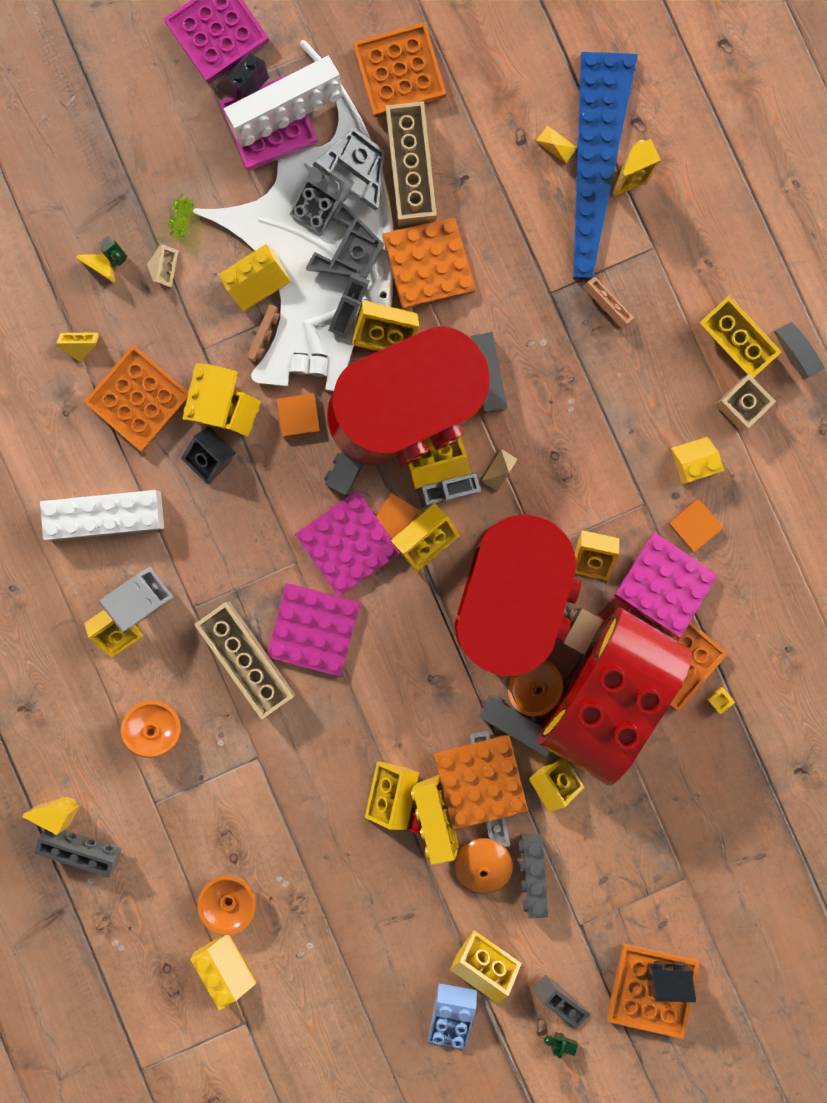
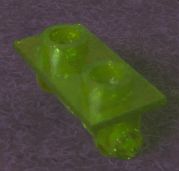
[168,194,194,237]

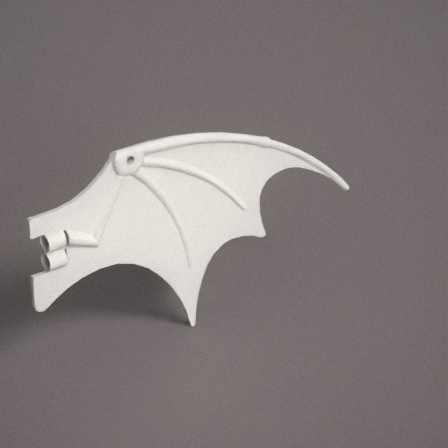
[193,40,394,391]

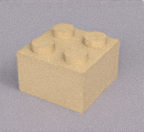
[715,374,776,432]
[559,608,603,654]

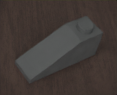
[533,975,590,1028]

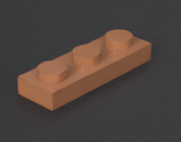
[583,277,634,328]
[247,304,280,363]

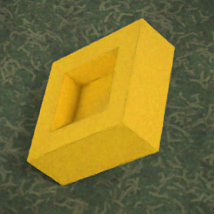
[707,687,735,715]

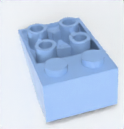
[428,983,477,1049]

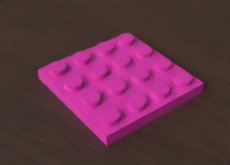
[164,0,270,84]
[219,74,318,171]
[295,490,400,597]
[614,532,718,639]
[267,583,361,677]

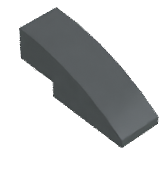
[328,273,370,339]
[774,322,825,380]
[417,473,481,507]

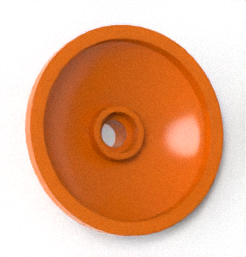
[508,660,564,717]
[121,701,181,758]
[455,838,513,893]
[197,875,256,935]

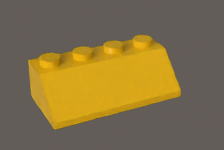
[699,296,782,378]
[411,775,460,865]

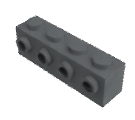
[35,829,121,878]
[519,833,548,919]

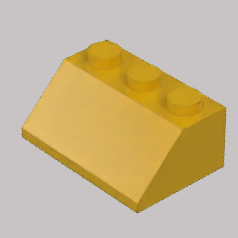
[612,139,661,197]
[218,244,291,312]
[353,300,419,351]
[183,363,238,428]
[408,437,471,489]
[391,503,460,573]
[365,761,419,830]
[450,930,521,1004]
[190,935,256,1010]

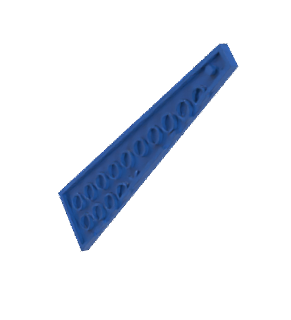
[573,52,638,279]

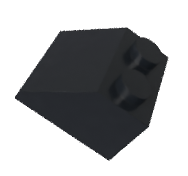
[216,53,269,100]
[181,426,236,484]
[647,961,696,1002]

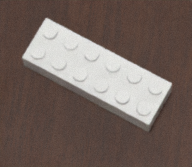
[224,55,343,148]
[40,490,164,541]

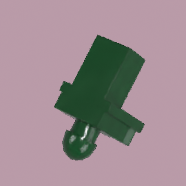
[100,236,127,266]
[544,1032,578,1059]

